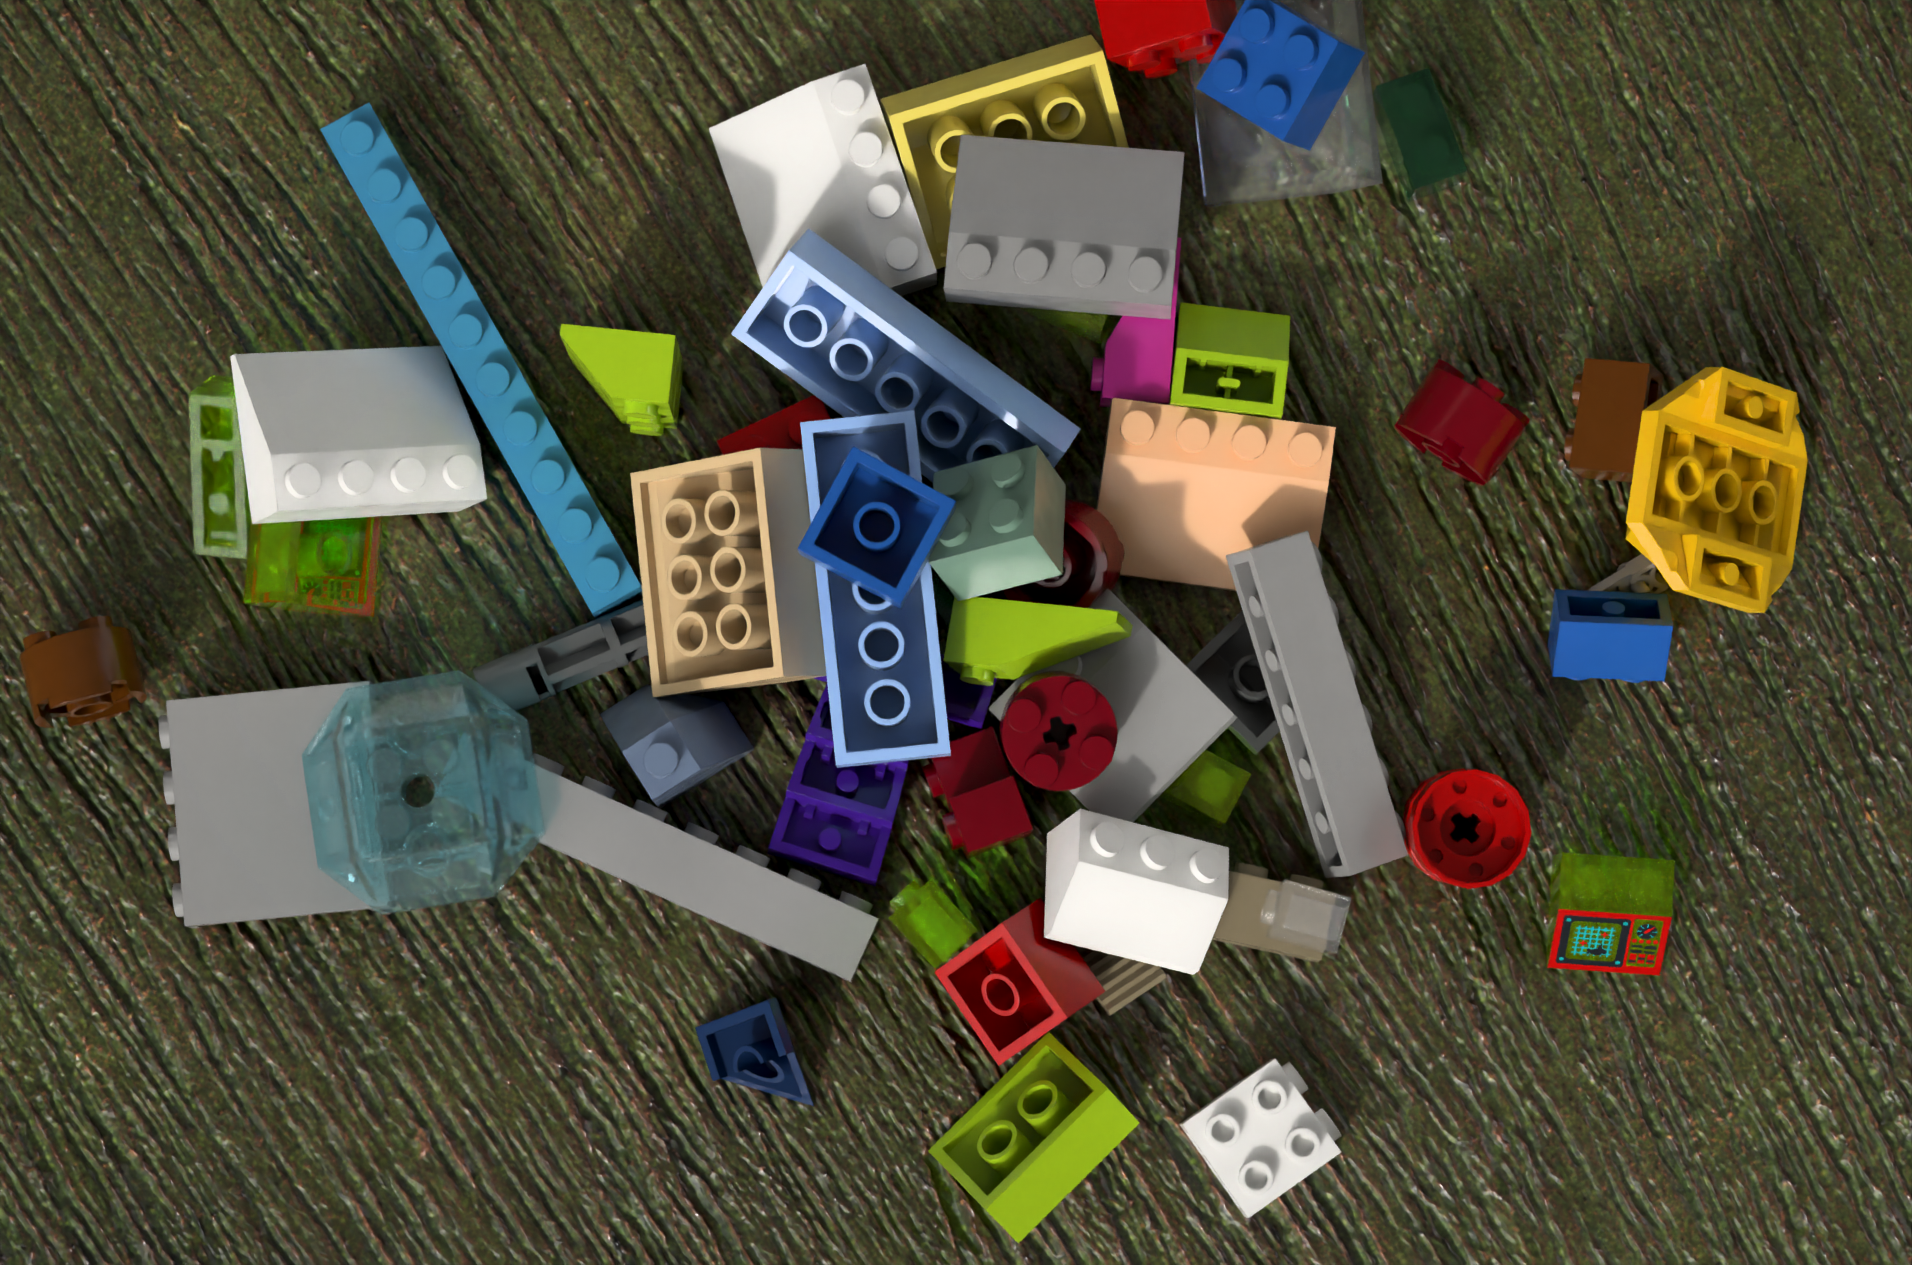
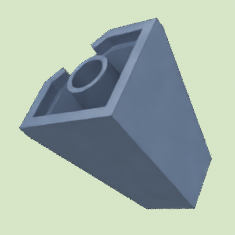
[600,685,754,809]

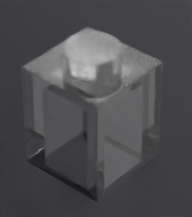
[1260,879,1351,955]

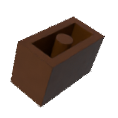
[1564,358,1664,483]

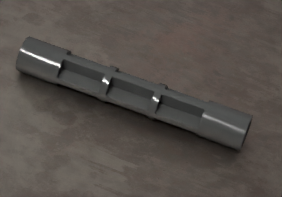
[473,600,648,720]

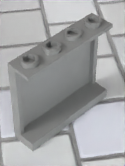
[159,681,395,929]

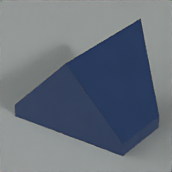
[695,998,814,1106]

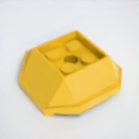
[1625,367,1808,613]

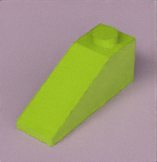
[943,597,1133,686]

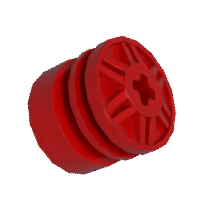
[1402,768,1531,889]

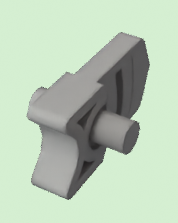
[1589,554,1669,594]

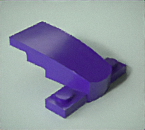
[767,654,997,886]

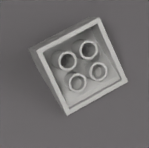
[988,588,1238,822]

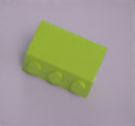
[560,324,684,436]
[928,1032,1139,1243]

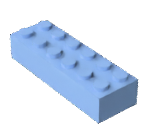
[731,229,1081,482]
[800,410,951,768]

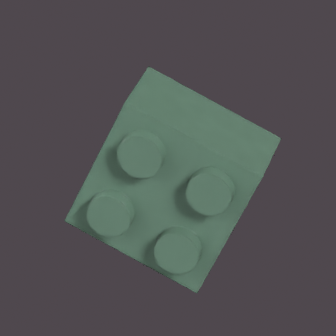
[929,445,1066,601]

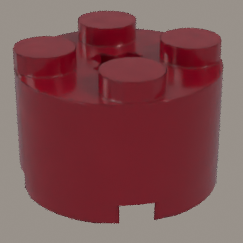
[1394,359,1530,486]
[1002,499,1125,608]
[1000,671,1118,791]

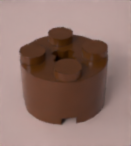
[19,616,147,728]

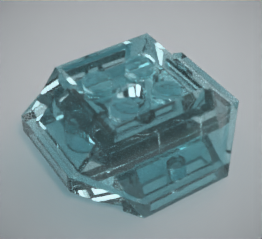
[301,670,546,915]

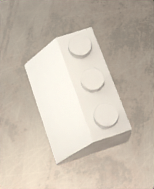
[1044,809,1229,975]

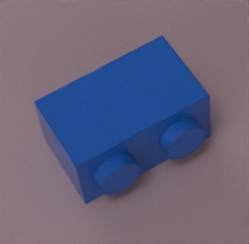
[1547,589,1673,683]

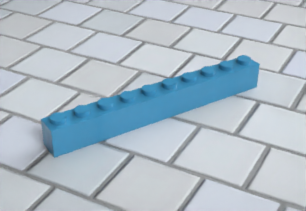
[320,103,642,619]

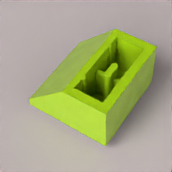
[1168,302,1290,420]

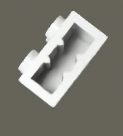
[1179,1058,1342,1218]

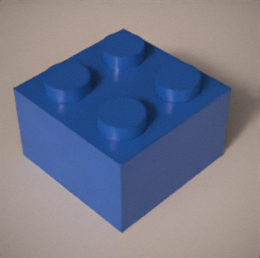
[1196,0,1365,151]
[797,446,956,609]

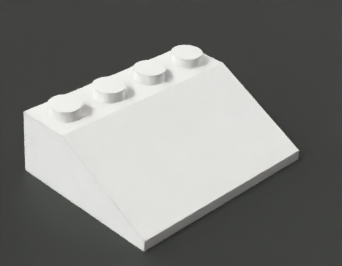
[709,64,937,296]
[230,346,487,524]

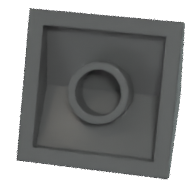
[1186,610,1280,756]

